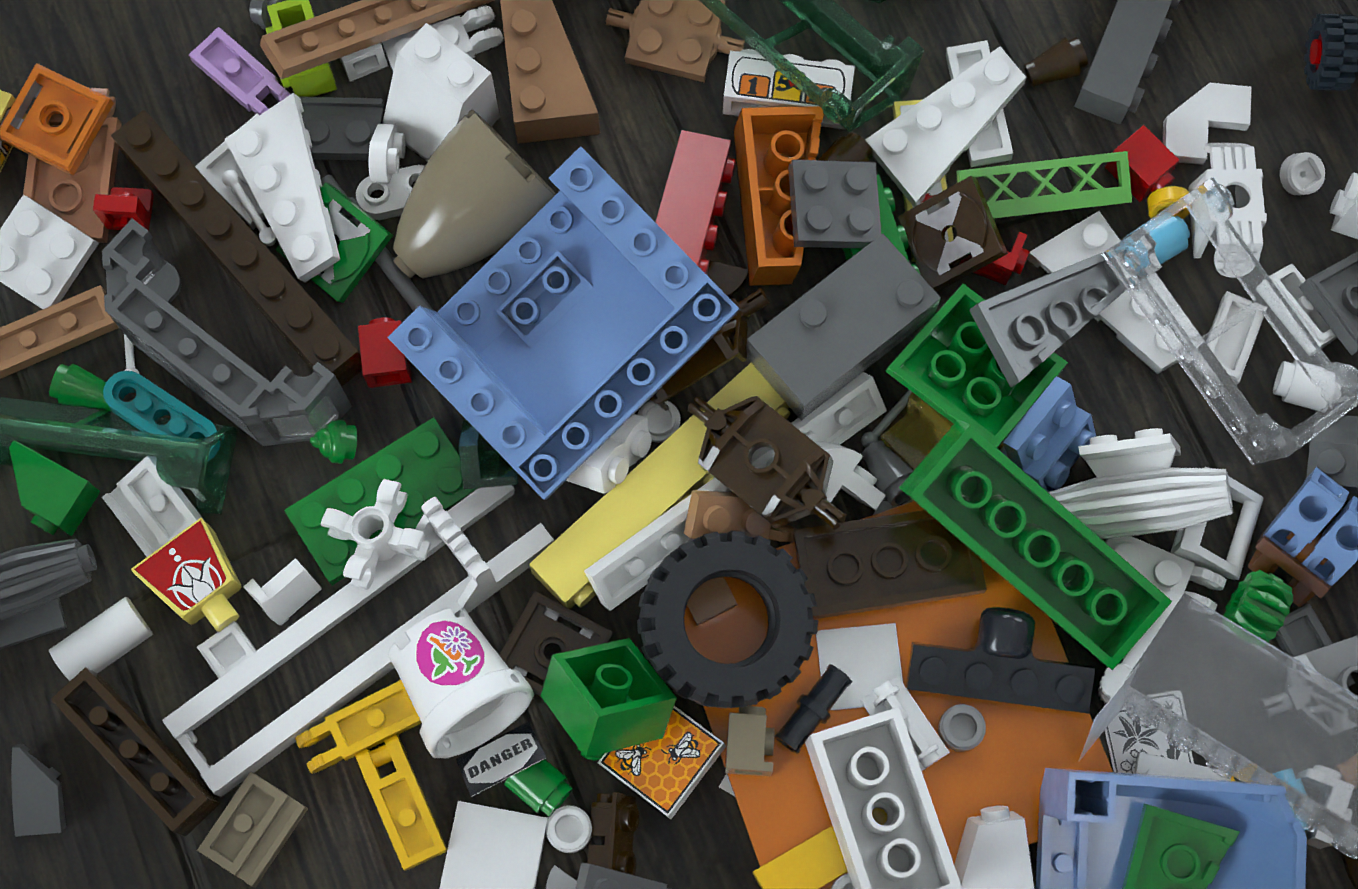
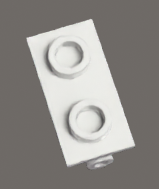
[860,676,950,771]

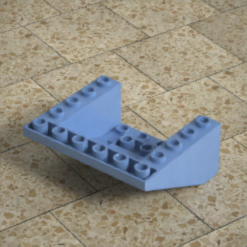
[387,146,740,500]

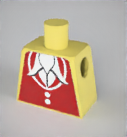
[131,518,242,632]

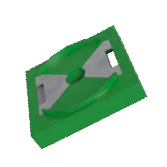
[276,182,393,303]

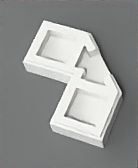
[1163,83,1251,164]

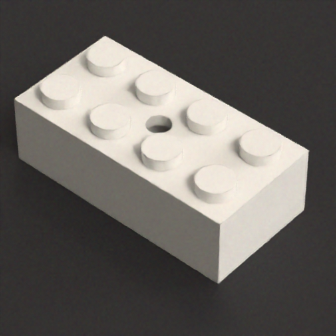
[805,707,962,889]

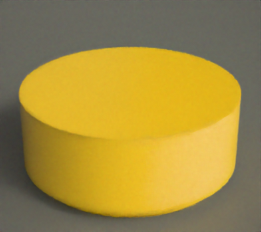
[1147,186,1192,219]

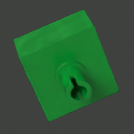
[541,638,676,760]

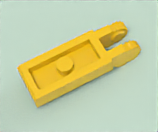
[295,680,421,774]

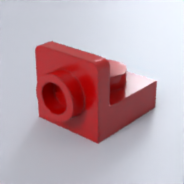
[93,187,154,231]
[959,232,1030,285]

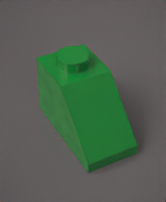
[9,440,100,536]

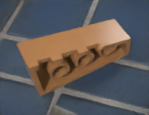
[500,0,600,143]

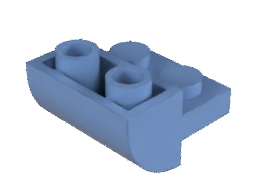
[1000,376,1096,492]

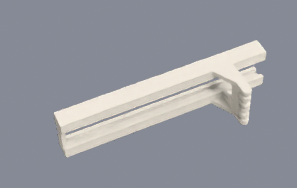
[162,482,554,797]

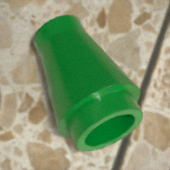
[49,363,112,412]

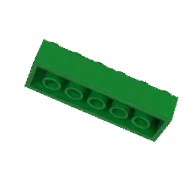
[899,419,1173,670]

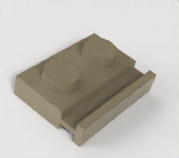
[197,771,308,888]

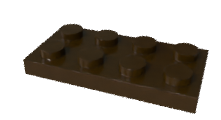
[793,510,987,619]

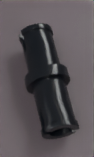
[774,664,853,755]

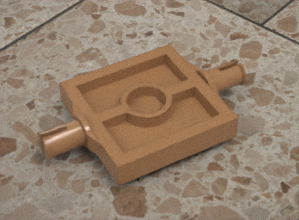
[606,0,745,83]

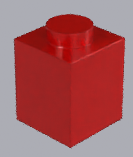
[1105,125,1179,202]
[358,317,412,388]

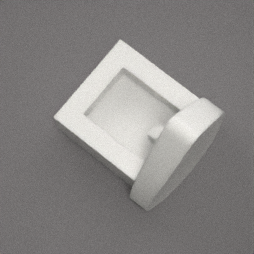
[243,558,322,626]

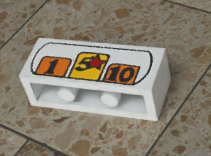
[723,49,855,129]

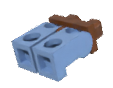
[1248,467,1358,607]

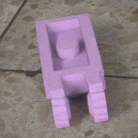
[189,27,291,115]

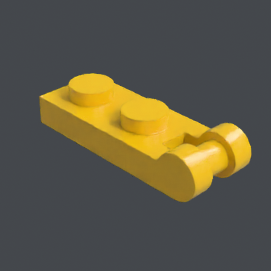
[355,734,447,871]

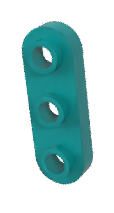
[103,371,221,464]

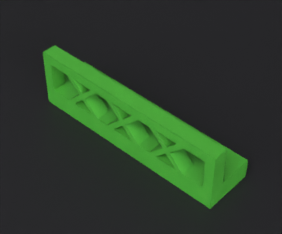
[956,151,1132,218]

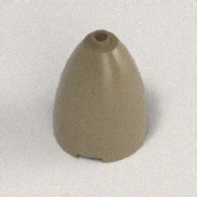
[393,109,556,278]

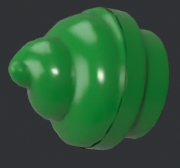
[310,420,357,464]

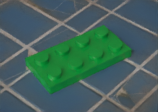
[284,417,479,586]

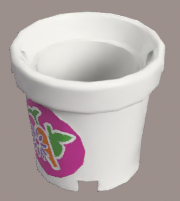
[388,608,534,758]

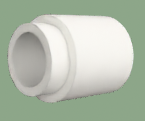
[1273,360,1343,412]

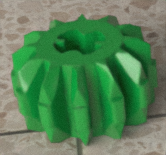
[1222,570,1293,649]

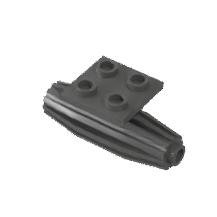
[0,538,97,650]

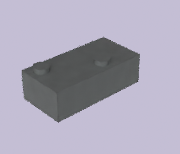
[746,234,941,421]

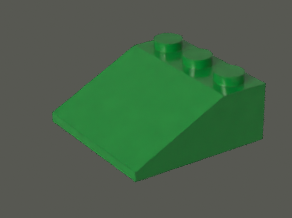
[886,284,1068,448]

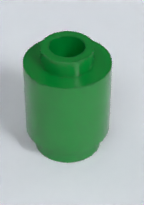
[504,759,573,817]

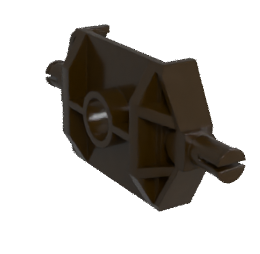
[649,288,770,411]
[688,396,847,530]

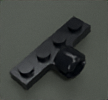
[906,607,1095,714]

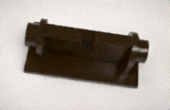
[588,792,639,875]

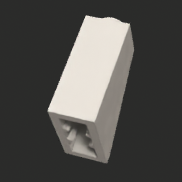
[954,806,1034,889]

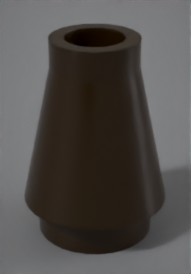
[1023,37,1089,87]

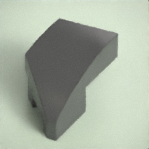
[11,744,66,837]

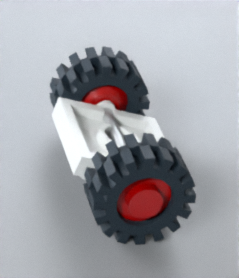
[1304,13,1358,91]

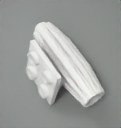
[1048,428,1233,539]

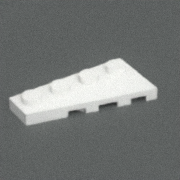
[225,93,340,282]

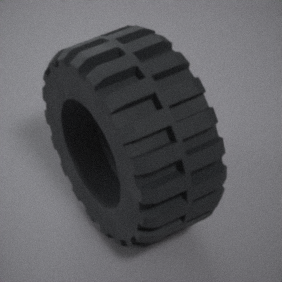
[637,531,818,708]

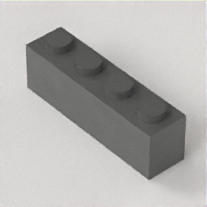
[1074,0,1180,125]

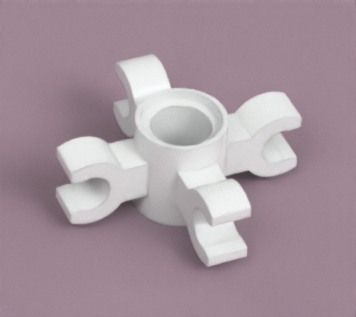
[320,479,432,590]

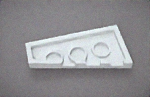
[865,47,1026,207]
[1027,211,1197,374]

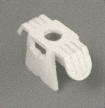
[1188,143,1267,278]

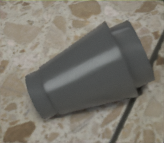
[862,440,914,507]

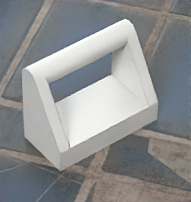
[1171,467,1264,580]

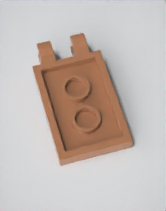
[23,88,122,243]

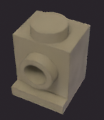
[725,706,775,777]

